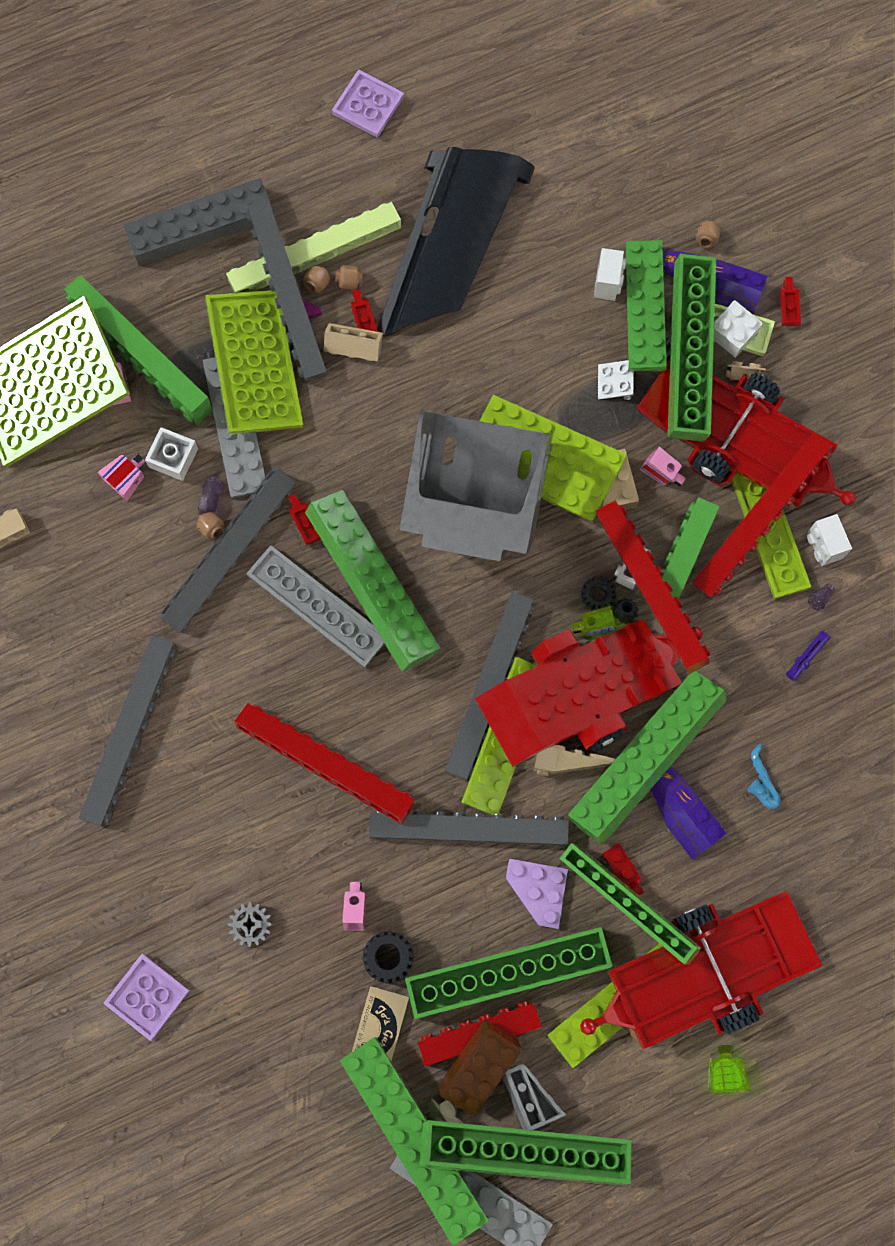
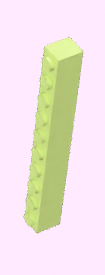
[226,202,401,293]

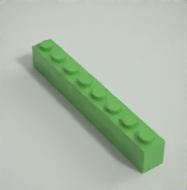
[559,843,701,964]

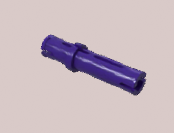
[786,631,830,681]

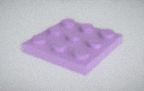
[331,69,404,138]
[103,954,190,1041]

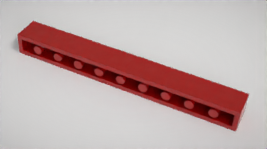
[692,432,832,599]
[595,500,711,674]
[234,703,414,825]

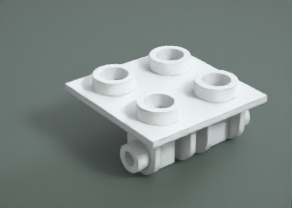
[598,360,634,400]

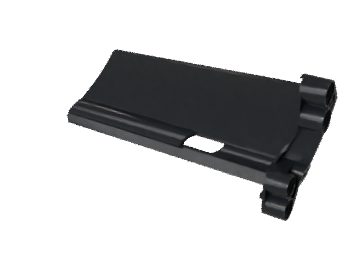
[377,147,535,336]

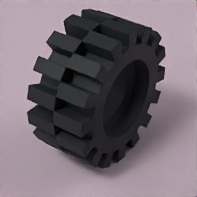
[581,576,616,613]

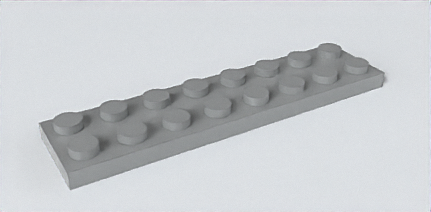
[203,357,265,499]
[246,545,385,668]
[390,1155,553,1246]

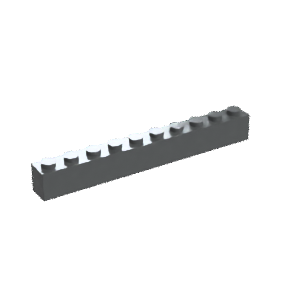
[245,199,327,383]
[158,468,296,632]
[445,592,535,781]
[79,635,177,828]
[369,810,568,846]

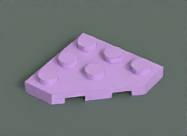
[506,859,568,929]

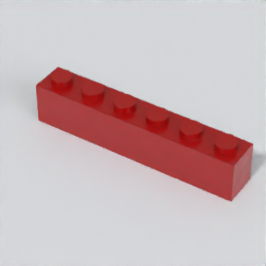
[417,1001,542,1066]

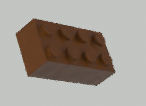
[438,1019,522,1117]

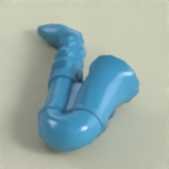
[747,744,781,810]

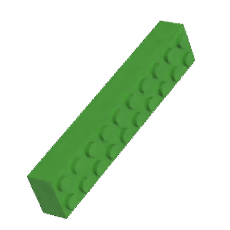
[668,254,716,441]
[64,275,213,426]
[305,490,440,672]
[568,671,727,846]
[405,927,612,1019]
[340,1037,489,1246]
[420,1120,631,1186]

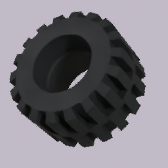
[363,931,414,983]

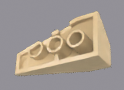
[533,745,616,776]

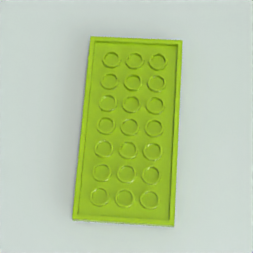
[205,290,303,435]
[479,395,627,522]

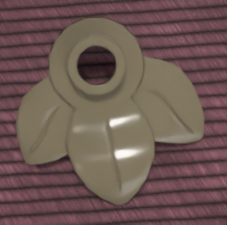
[428,1099,463,1124]

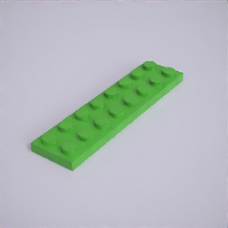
[626,240,666,372]

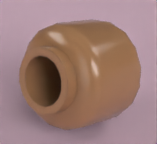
[696,221,721,248]
[335,265,362,290]
[303,266,330,293]
[196,512,225,540]

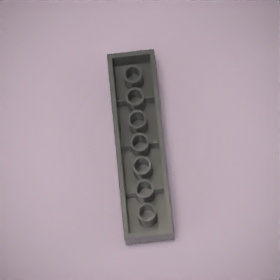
[124,178,275,266]

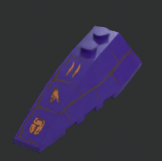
[662,249,768,315]
[650,765,727,859]

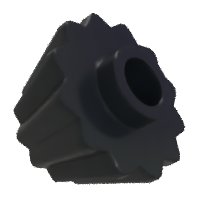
[613,597,639,623]

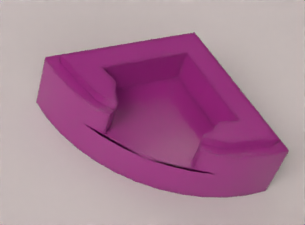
[303,301,322,319]

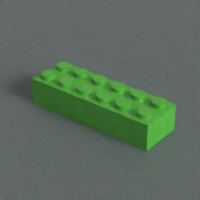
[648,497,720,608]

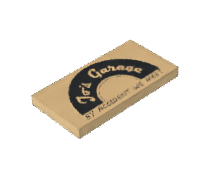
[352,986,409,1062]

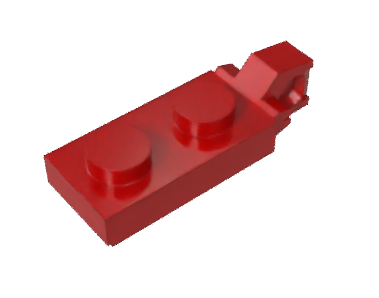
[779,276,801,326]
[351,289,378,332]
[288,494,321,546]
[602,843,644,896]

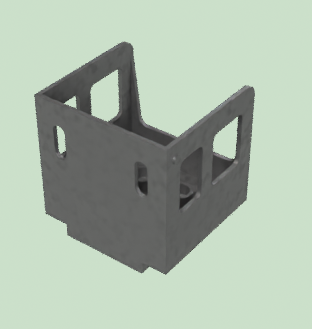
[399,411,553,561]

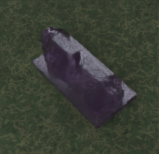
[197,476,224,514]

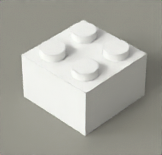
[593,248,626,301]
[714,300,763,358]
[145,427,198,481]
[807,514,852,566]

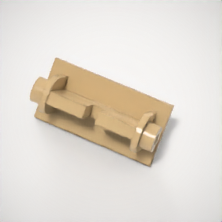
[726,361,766,380]

